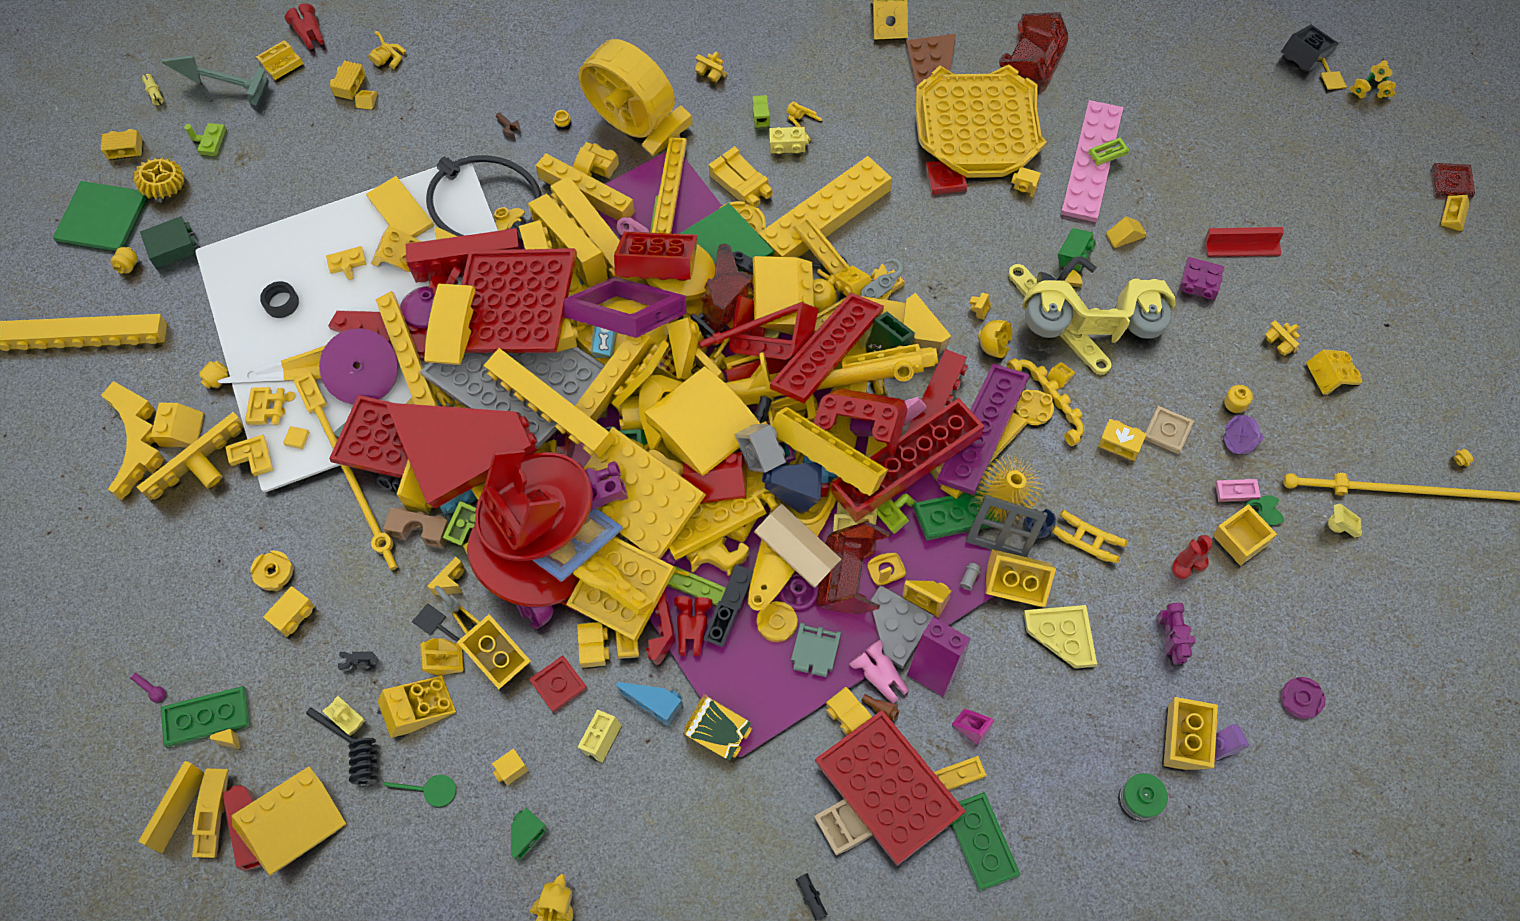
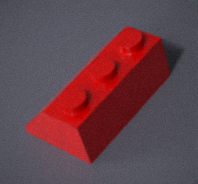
[682,452,747,504]

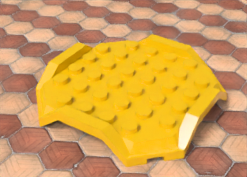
[915,64,1047,177]

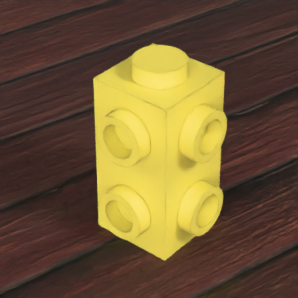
[769,127,809,154]

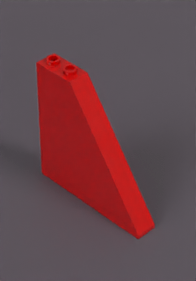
[386,403,539,508]

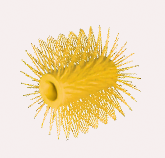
[974,454,1045,524]

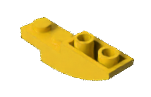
[192,768,229,858]

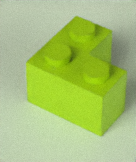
[443,501,476,547]

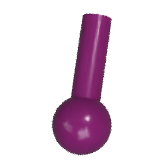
[130,672,166,703]

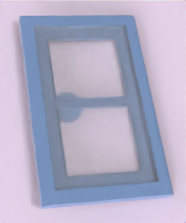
[533,509,623,582]

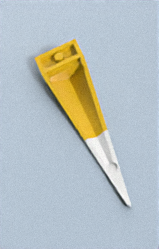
[218,345,360,383]

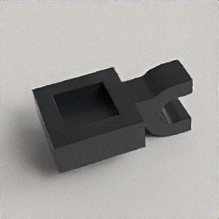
[338,652,378,670]

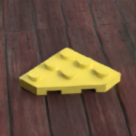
[1024,605,1097,668]

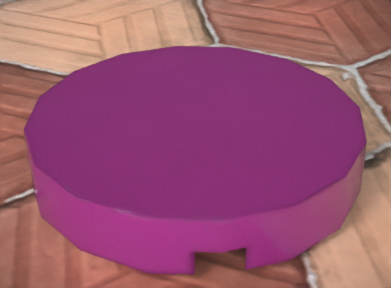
[1280,677,1326,720]

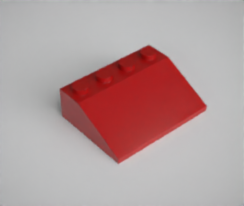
[614,231,698,281]

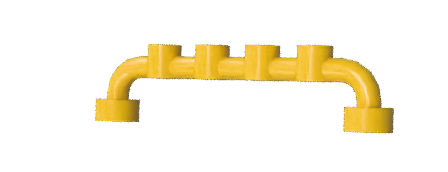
[1006,358,1084,446]

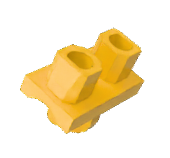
[694,52,727,83]
[1265,320,1300,356]

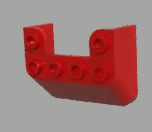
[813,388,908,456]

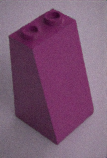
[907,617,971,697]

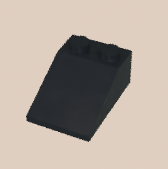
[1281,24,1339,71]

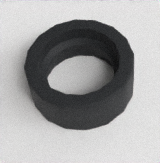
[260,281,299,318]

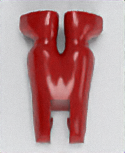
[284,3,325,50]
[1172,535,1212,580]
[674,596,713,656]

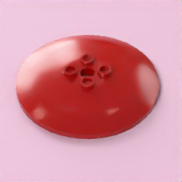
[475,452,593,561]
[467,525,580,607]

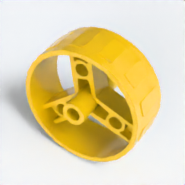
[578,39,675,138]

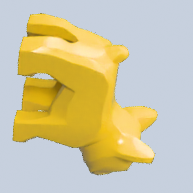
[686,535,749,576]

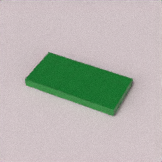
[912,490,1001,540]
[160,686,250,748]
[951,792,1021,892]

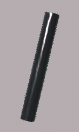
[306,707,359,743]

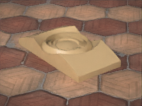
[814,799,873,856]

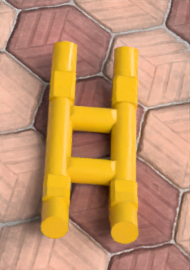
[1052,509,1128,564]

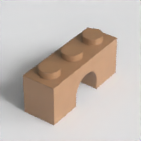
[383,507,449,549]

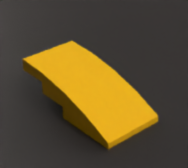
[424,284,476,365]

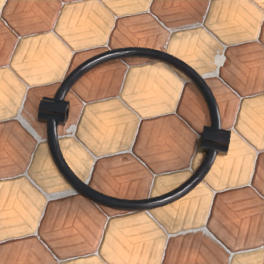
[426,155,542,243]

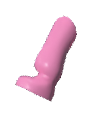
[849,639,909,703]

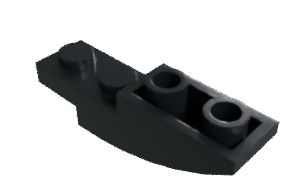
[704,564,753,647]

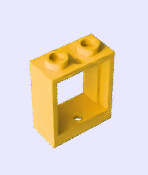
[767,394,818,443]

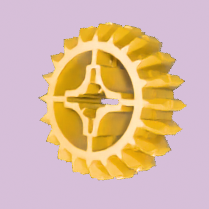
[133,157,184,199]

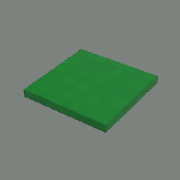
[53,181,147,251]
[680,203,774,291]

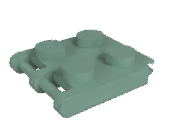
[791,622,841,677]

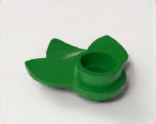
[1245,495,1285,526]

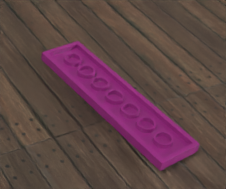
[937,364,1029,495]

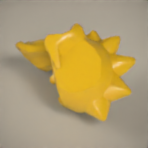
[530,874,573,921]

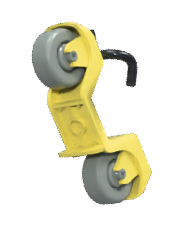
[1022,256,1176,343]

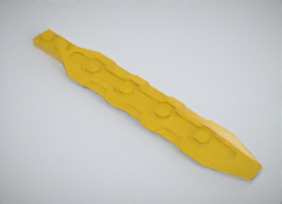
[471,481,653,616]

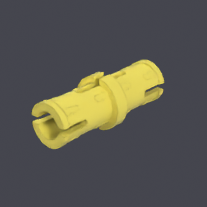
[142,74,164,105]

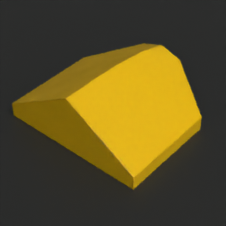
[420,638,463,676]

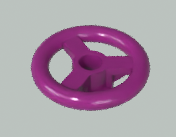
[778,572,819,611]

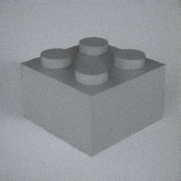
[735,424,786,472]

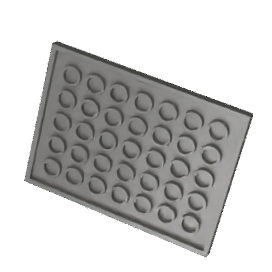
[420,347,605,454]

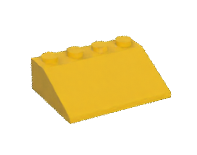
[753,256,814,335]
[232,766,346,876]

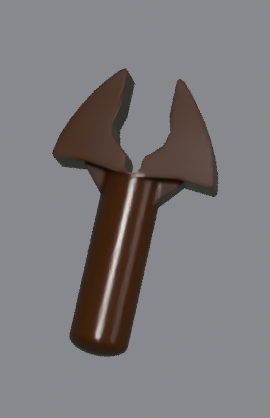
[496,112,521,138]

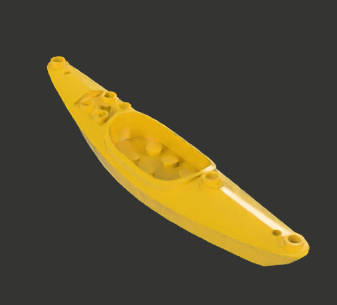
[748,382,868,611]

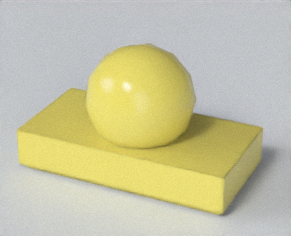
[1328,504,1362,538]

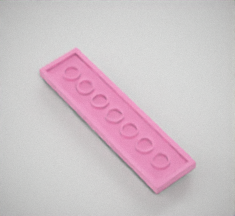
[1061,100,1123,222]

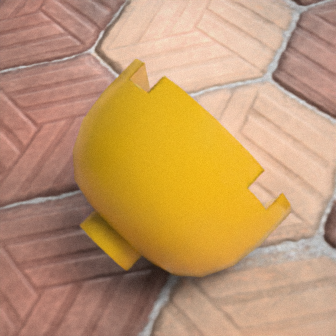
[813,279,837,313]
[978,320,1013,358]

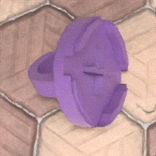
[1224,415,1264,454]

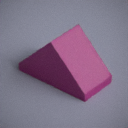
[952,708,994,745]

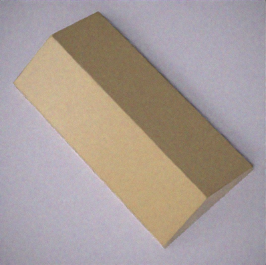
[754,504,841,588]

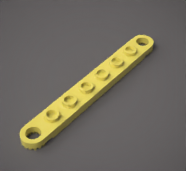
[1008,264,1111,375]

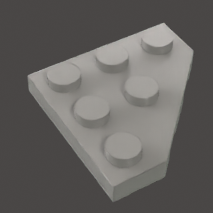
[870,585,934,669]

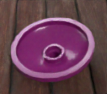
[400,286,435,328]

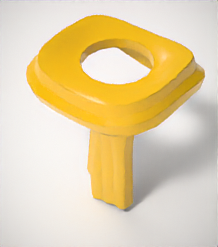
[867,553,906,585]

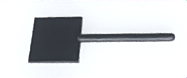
[412,603,460,642]

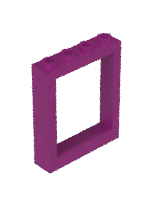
[564,277,686,338]

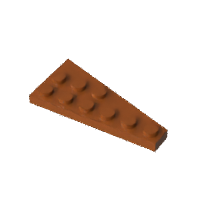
[906,33,956,87]

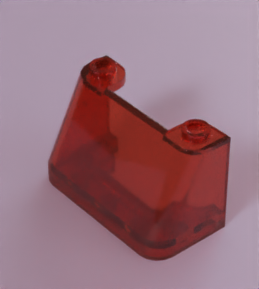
[999,12,1068,83]

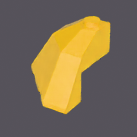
[639,375,683,451]

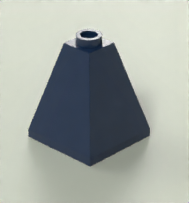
[762,462,822,514]

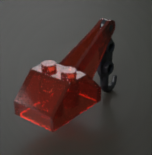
[702,244,753,333]

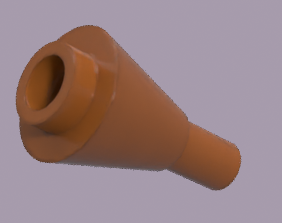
[861,694,900,721]

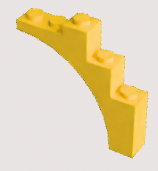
[101,381,165,501]

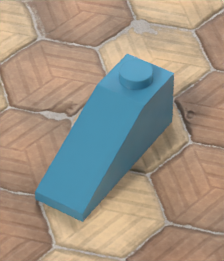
[616,682,683,726]

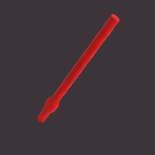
[698,301,804,349]

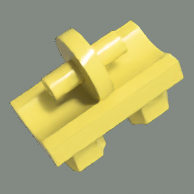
[323,696,365,736]

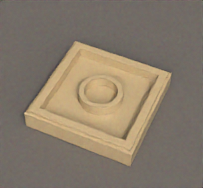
[1144,406,1194,455]

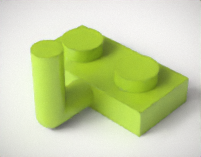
[184,123,226,156]
[877,493,916,534]

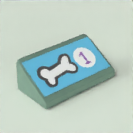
[590,326,617,358]

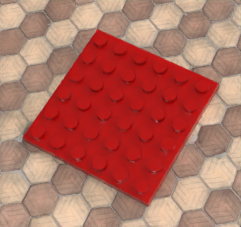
[461,248,577,353]

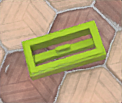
[1088,137,1129,166]

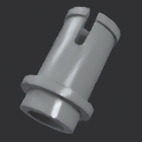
[959,563,981,590]

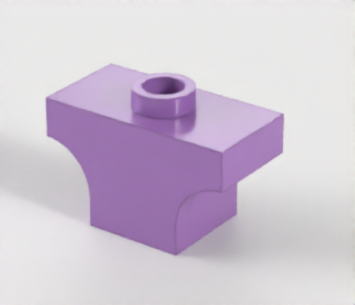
[1215,724,1250,761]

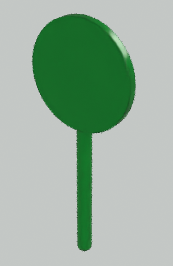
[384,775,456,807]

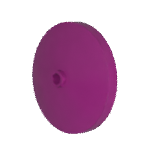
[319,328,398,405]

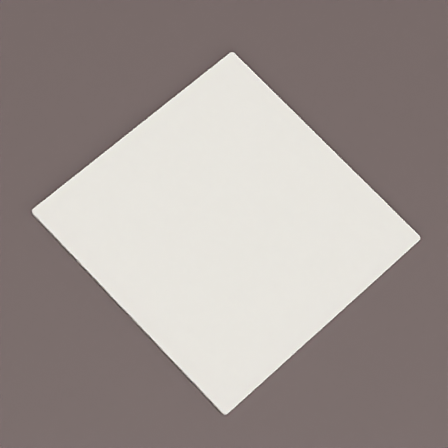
[195,157,498,492]

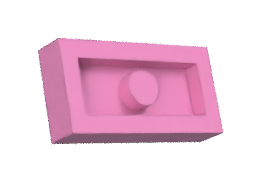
[1215,479,1260,502]

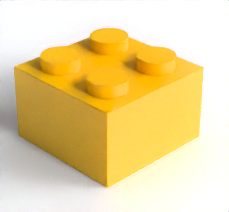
[1213,504,1277,566]

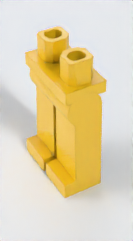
[708,146,773,208]

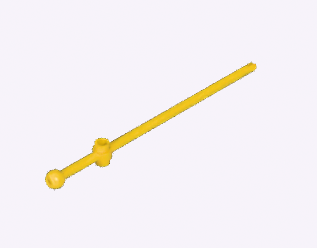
[1283,473,1520,501]

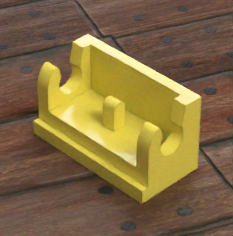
[578,710,622,763]

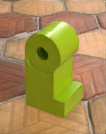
[753,95,770,128]

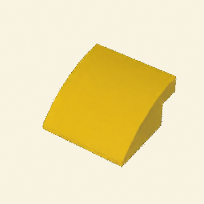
[644,366,760,476]

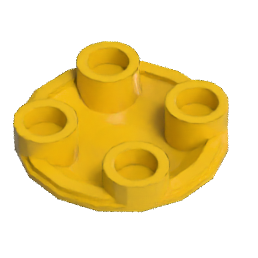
[1016,390,1054,425]

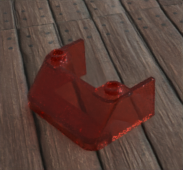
[816,521,891,615]

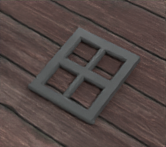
[966,495,1047,557]

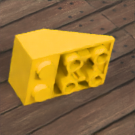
[377,676,456,738]

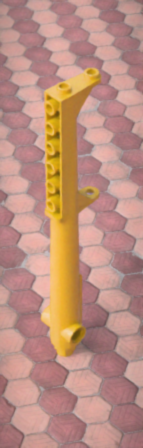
[642,344,938,405]

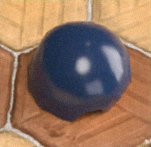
[1023,508,1056,538]

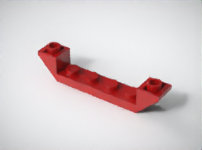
[630,544,676,665]

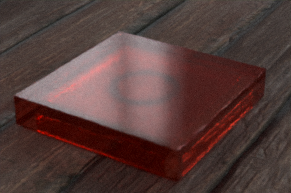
[1432,163,1475,198]

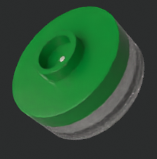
[1120,773,1168,821]

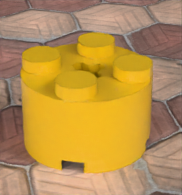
[617,395,644,430]

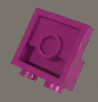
[1179,257,1225,300]

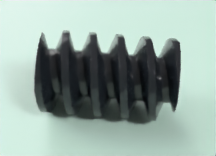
[349,738,377,786]

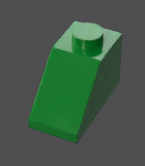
[511,808,548,862]

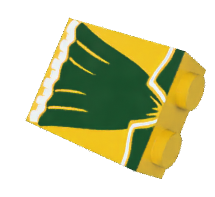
[683,694,752,761]

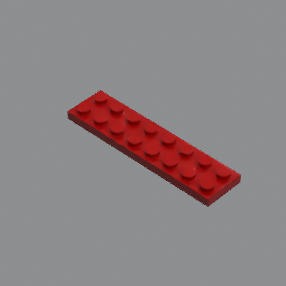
[770,293,884,404]

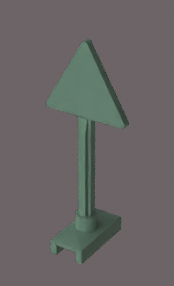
[161,55,268,105]

